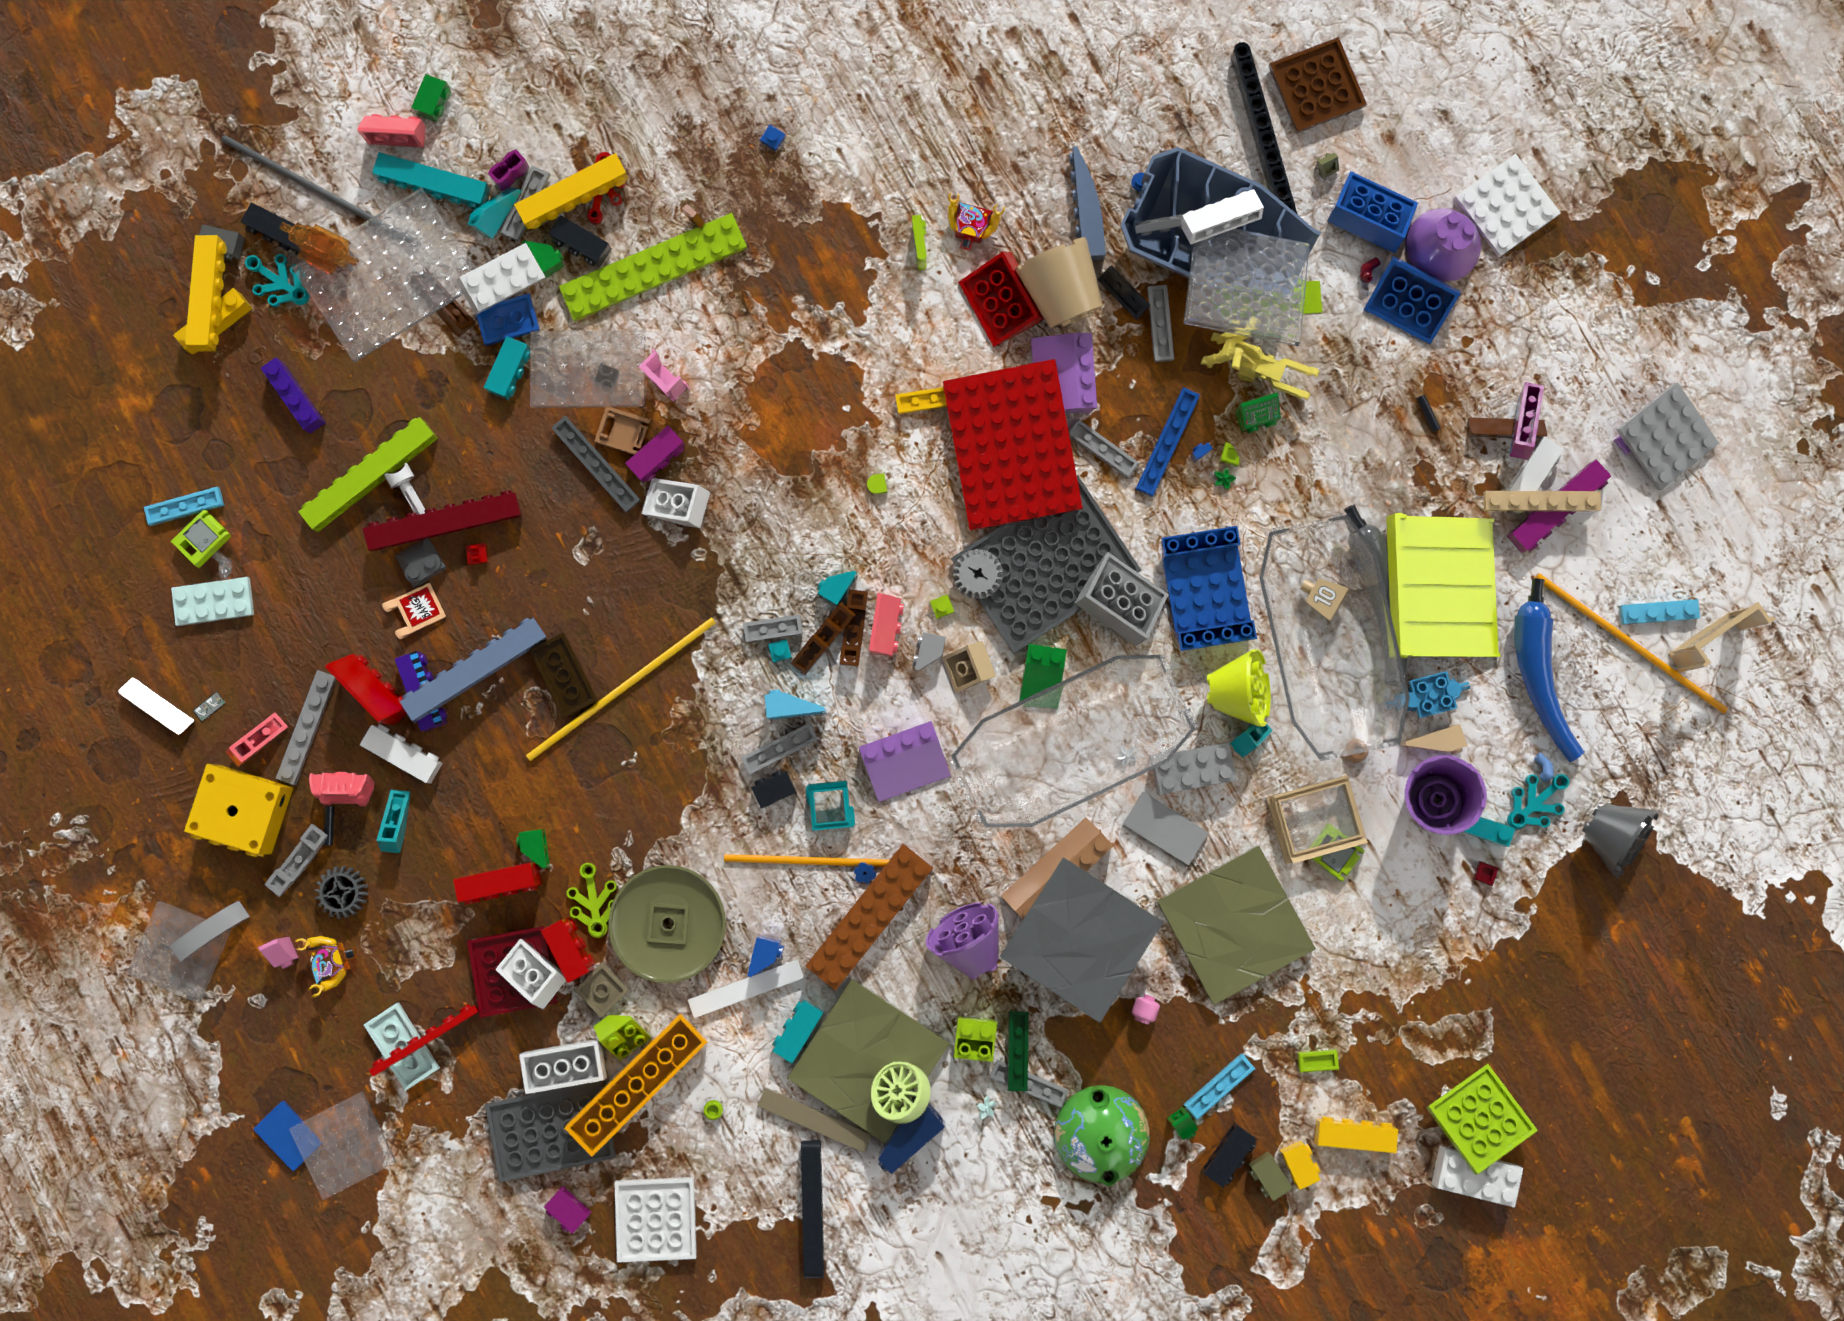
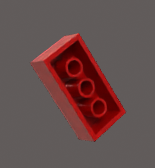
[453,862,542,905]

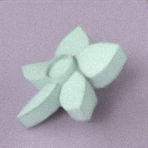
[977,1096,997,1120]

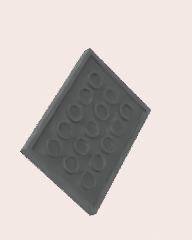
[485,1081,616,1182]

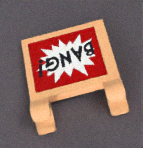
[382,583,446,639]

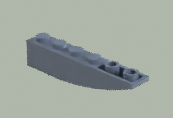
[1069,146,1106,261]

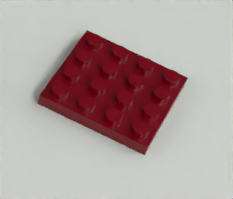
[467,926,558,1018]

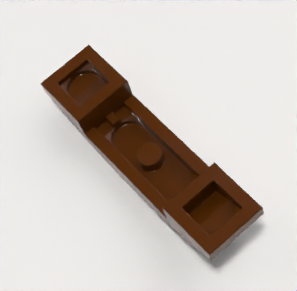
[839,589,868,667]

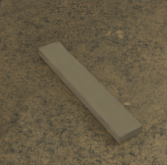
[757,1087,872,1153]

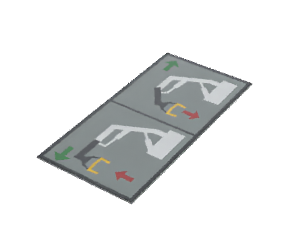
[193,692,226,722]

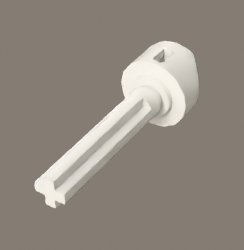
[384,463,425,515]

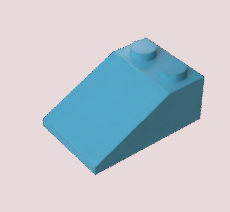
[764,690,827,720]

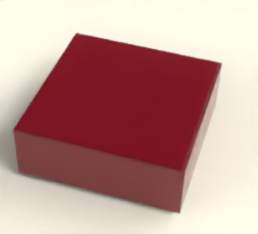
[1473,861,1499,886]

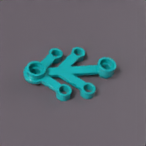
[245,254,310,307]
[1507,774,1570,829]

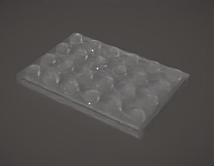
[530,331,645,408]

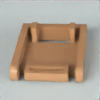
[594,406,650,455]

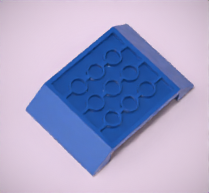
[1161,526,1257,651]

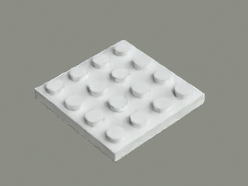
[1454,154,1560,258]
[615,1177,697,1262]

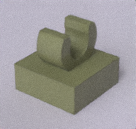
[1316,152,1339,179]

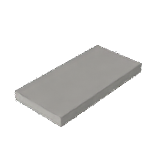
[1123,792,1209,866]

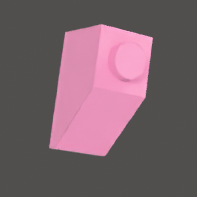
[258,937,298,969]

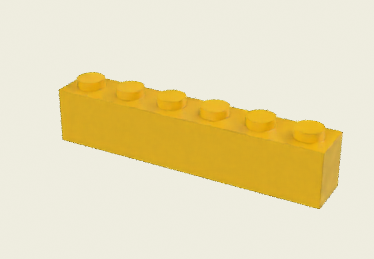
[514,153,629,230]
[185,235,227,351]

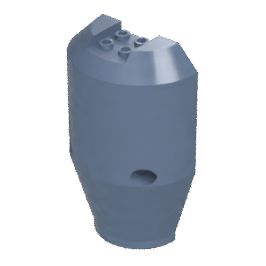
[1120,147,1321,302]

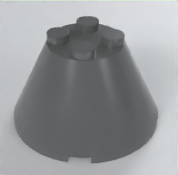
[1582,804,1659,879]

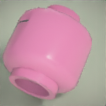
[1131,994,1160,1025]

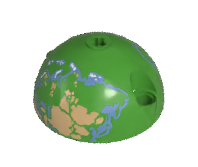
[1054,1085,1150,1186]

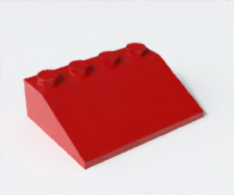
[958,251,1044,347]
[324,654,407,725]

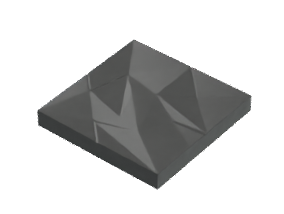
[999,857,1163,1023]

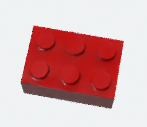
[541,917,596,983]

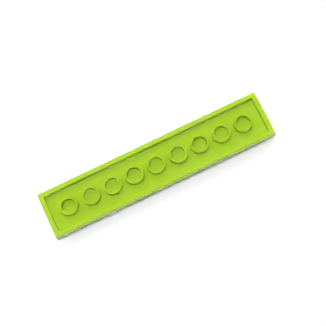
[559,213,747,322]

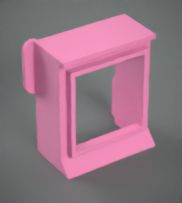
[639,349,690,402]

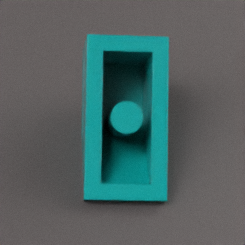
[817,571,858,607]
[1230,721,1273,758]

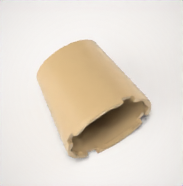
[1015,237,1103,329]

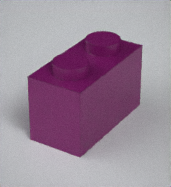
[544,1186,592,1234]

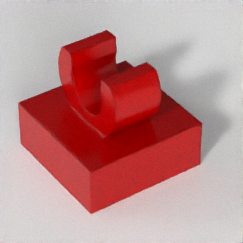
[466,543,489,565]

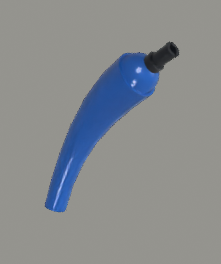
[1514,578,1585,762]

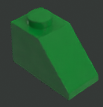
[522,240,564,278]
[516,829,550,868]
[1167,1107,1199,1140]

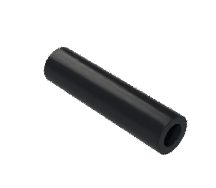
[1416,394,1441,433]
[323,806,335,845]

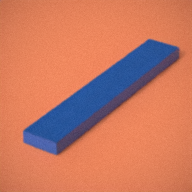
[1135,387,1200,497]

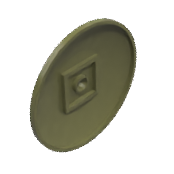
[609,865,726,983]

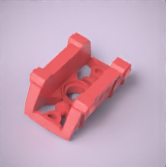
[309,772,374,806]

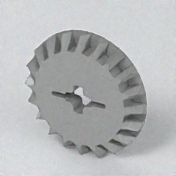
[953,549,1003,599]

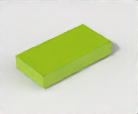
[1297,1049,1339,1073]

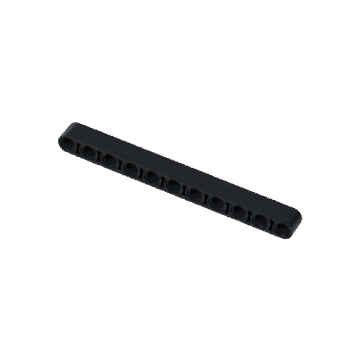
[1231,42,1298,215]

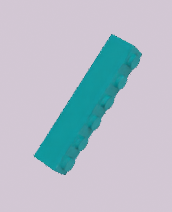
[372,152,491,210]

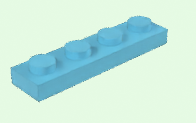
[1620,599,1700,625]

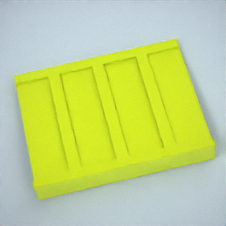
[1386,513,1501,658]

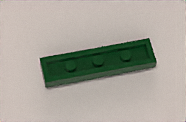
[1007,1011,1029,1092]

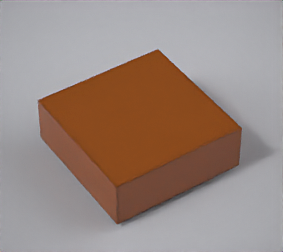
[682,204,705,228]

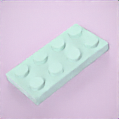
[171,577,254,626]
[364,1002,440,1091]

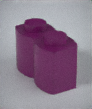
[488,149,530,191]

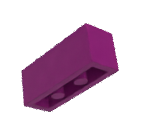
[625,426,685,483]

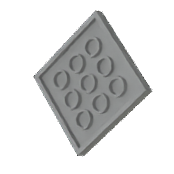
[1616,383,1719,490]

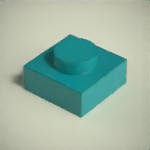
[768,639,792,663]

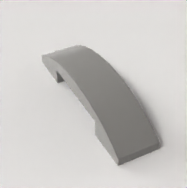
[264,824,328,897]
[170,901,250,962]

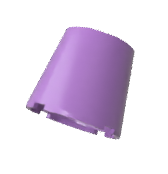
[1405,755,1487,835]

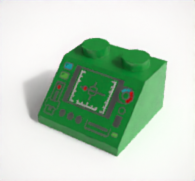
[1235,393,1281,434]

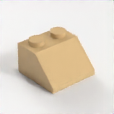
[942,641,996,693]

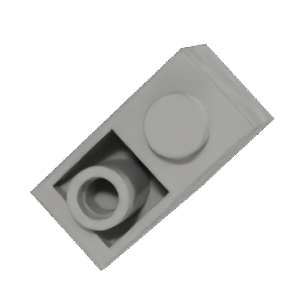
[912,632,946,672]

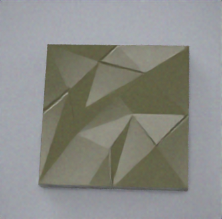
[1156,845,1316,1005]
[787,978,950,1144]

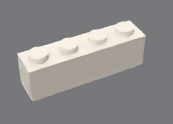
[1181,189,1264,244]
[1506,436,1564,515]
[360,724,443,783]

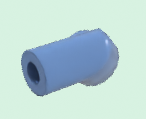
[1534,752,1554,782]

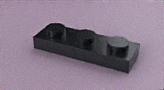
[1098,265,1151,320]

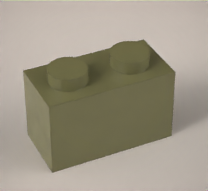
[1249,1151,1293,1201]

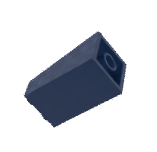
[878,1096,946,1174]

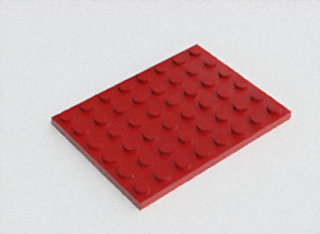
[943,359,1083,531]

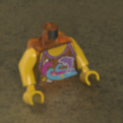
[295,936,357,998]

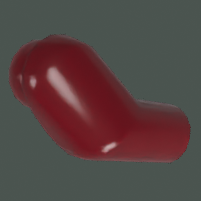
[1359,257,1381,283]

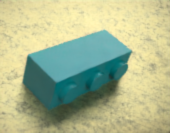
[484,336,532,400]
[772,999,824,1063]

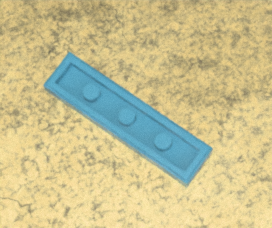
[144,487,224,526]
[1183,1053,1255,1120]

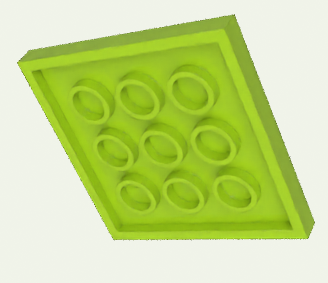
[1426,1064,1538,1175]

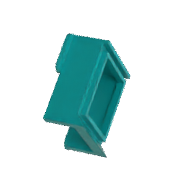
[806,781,855,831]

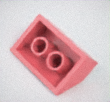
[357,114,426,148]
[869,593,904,657]

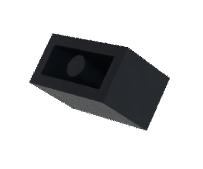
[751,769,797,809]

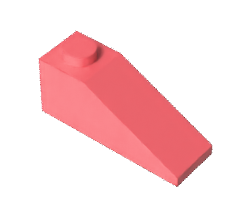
[226,713,288,767]

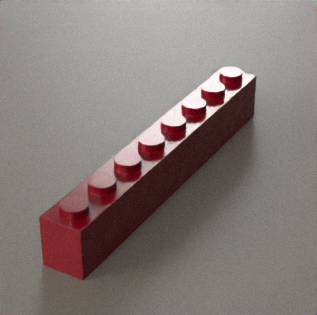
[362,490,522,552]

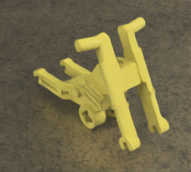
[1201,318,1320,400]

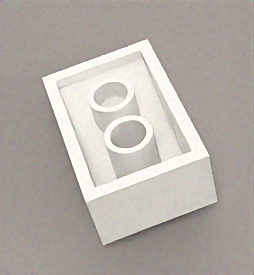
[642,478,710,528]
[495,939,566,1009]

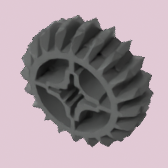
[314,866,369,919]

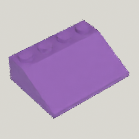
[1031,333,1097,413]
[859,721,951,802]

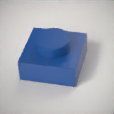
[760,124,786,151]
[1190,442,1213,463]

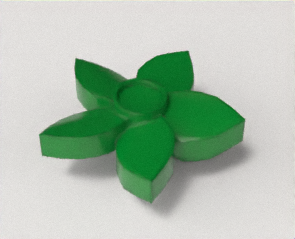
[1214,467,1236,490]

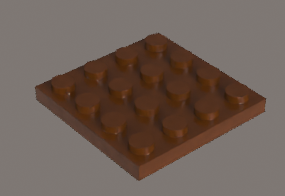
[1268,37,1367,133]

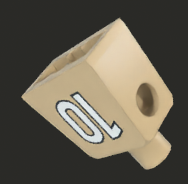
[1300,578,1350,621]

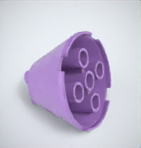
[1405,208,1481,282]
[926,902,999,979]

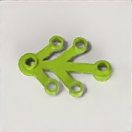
[567,863,617,938]

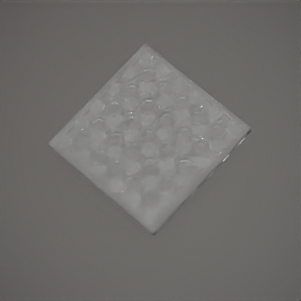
[1184,229,1310,346]

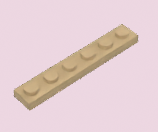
[1483,491,1601,512]

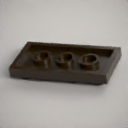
[529,632,598,718]

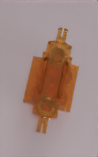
[280,222,359,276]

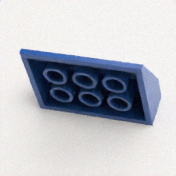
[1327,171,1418,253]
[1363,256,1460,345]

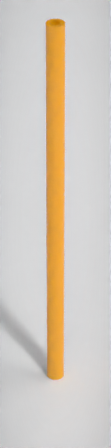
[724,854,889,867]

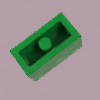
[411,74,451,122]

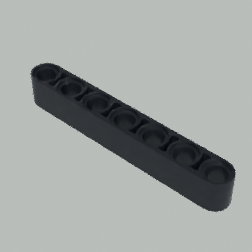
[801,1140,824,1279]

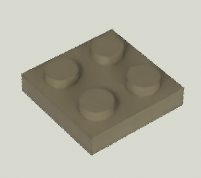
[574,962,630,1018]

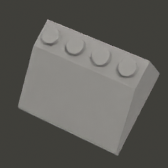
[1075,552,1169,646]

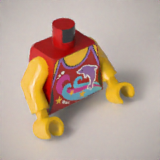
[947,192,1006,251]

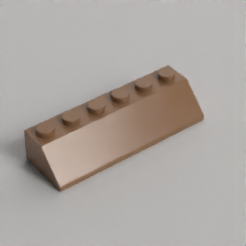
[1001,817,1114,920]

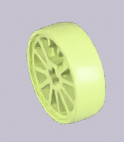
[871,1062,931,1123]

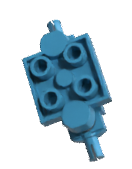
[1386,671,1470,718]

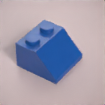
[747,935,784,977]

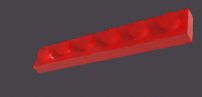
[369,1004,479,1077]

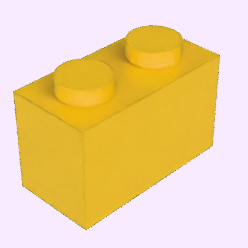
[1279,1141,1321,1190]

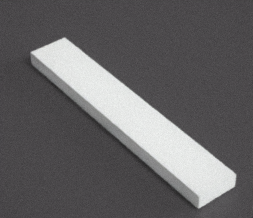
[688,959,805,1018]

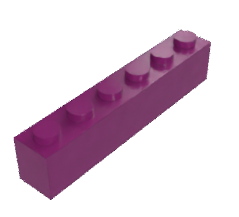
[1506,459,1611,553]

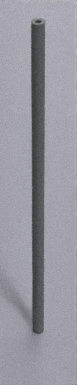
[221,135,420,247]

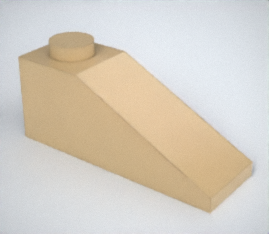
[1401,724,1468,755]

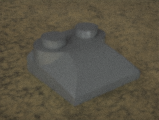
[395,538,447,588]

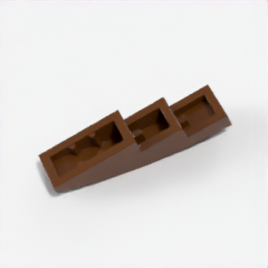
[791,602,856,675]

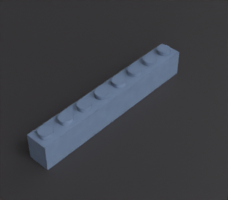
[399,618,547,723]

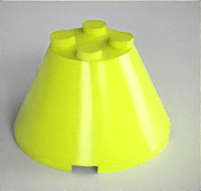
[1207,649,1271,727]

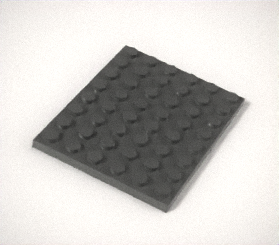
[951,476,1141,654]

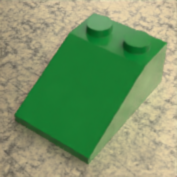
[1019,644,1067,708]

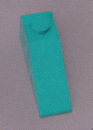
[467,187,521,239]
[377,790,411,853]
[1463,817,1515,847]

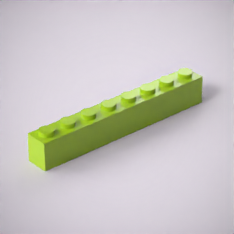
[298,417,438,532]

